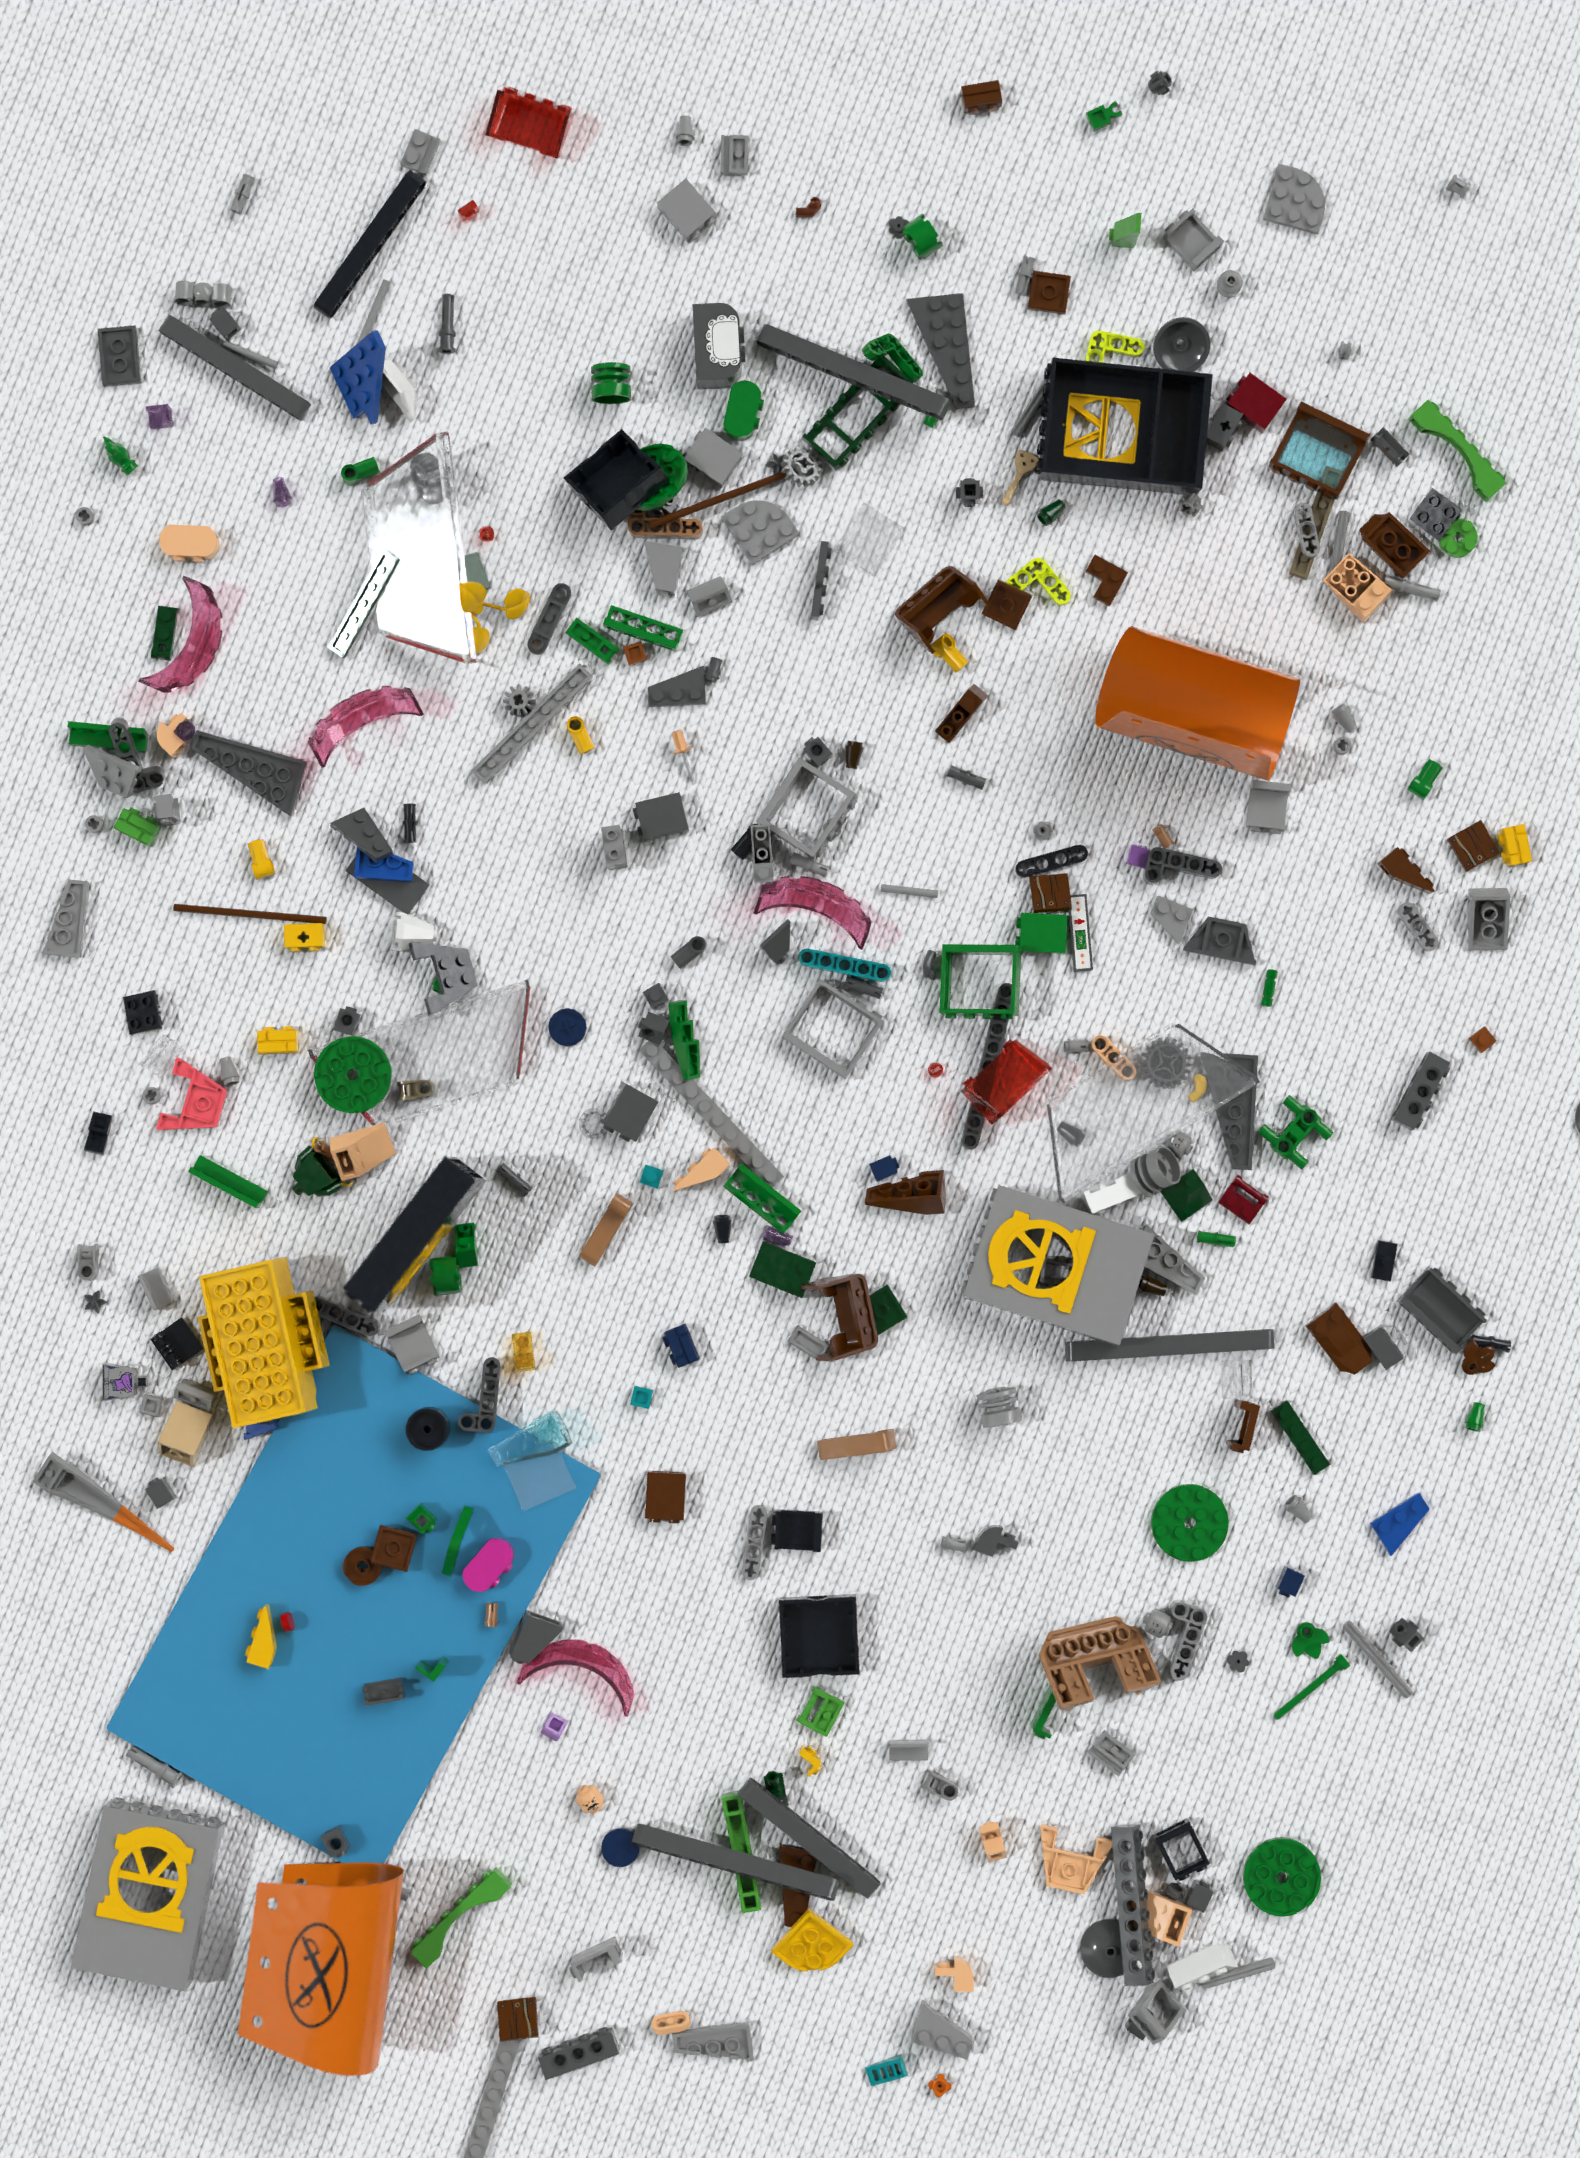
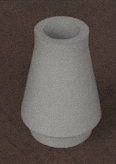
[675,115,694,146]
[1331,703,1357,733]
[220,1057,240,1086]
[1285,1495,1313,1523]

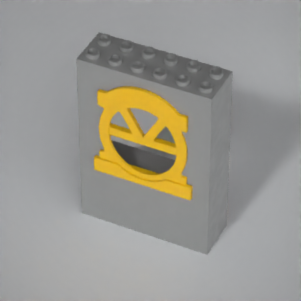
[961,1185,1154,1347]
[70,1797,225,1991]

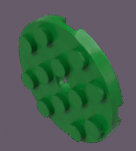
[636,444,688,511]
[314,1036,392,1113]
[1151,1484,1229,1562]
[1243,1837,1321,1917]

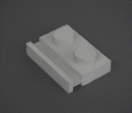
[400,129,441,176]
[720,135,749,175]
[1088,1730,1136,1777]

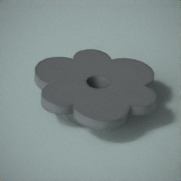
[888,216,909,239]
[1227,1651,1249,1673]

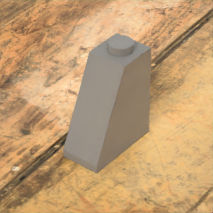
[645,540,683,598]

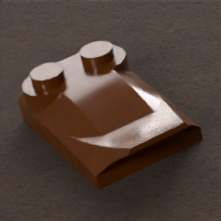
[1359,512,1430,580]
[1305,1302,1372,1375]

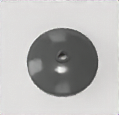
[1153,317,1211,372]
[1080,1919,1138,1978]

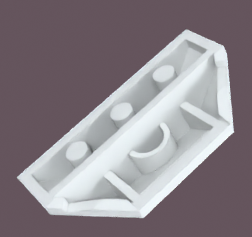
[382,359,417,422]

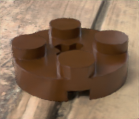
[343,1546,382,1586]

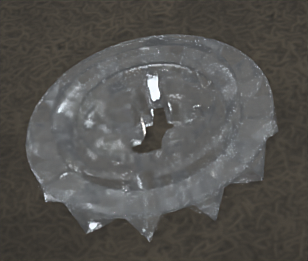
[579,1108,607,1139]

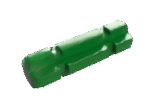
[1261,969,1278,1007]

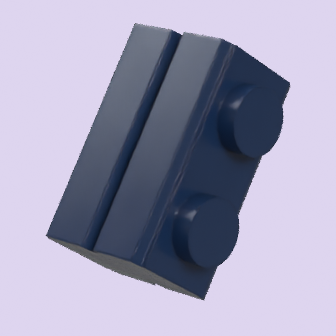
[662,1323,700,1368]

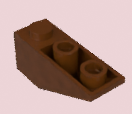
[935,684,988,743]
[1377,847,1435,894]

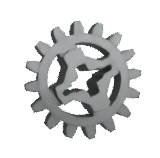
[781,446,822,488]

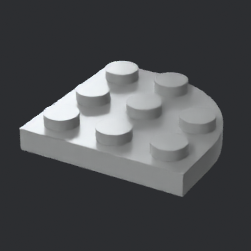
[1263,164,1325,235]
[721,500,800,565]

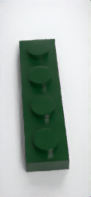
[1270,1400,1330,1475]

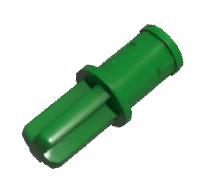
[1197,1230,1236,1247]

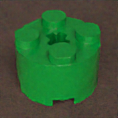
[902,214,943,259]
[429,1255,462,1296]

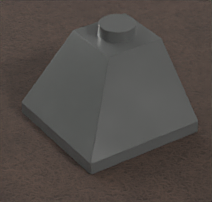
[760,919,790,965]

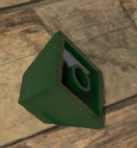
[1160,1169,1213,1222]

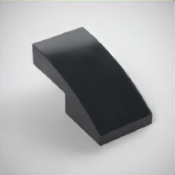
[84,1111,112,1156]

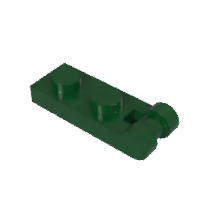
[151,606,178,661]

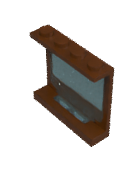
[1268,401,1370,500]

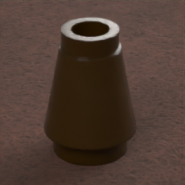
[845,740,864,769]
[1137,1275,1167,1296]

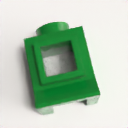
[406,1503,437,1534]

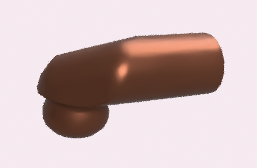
[796,197,821,217]

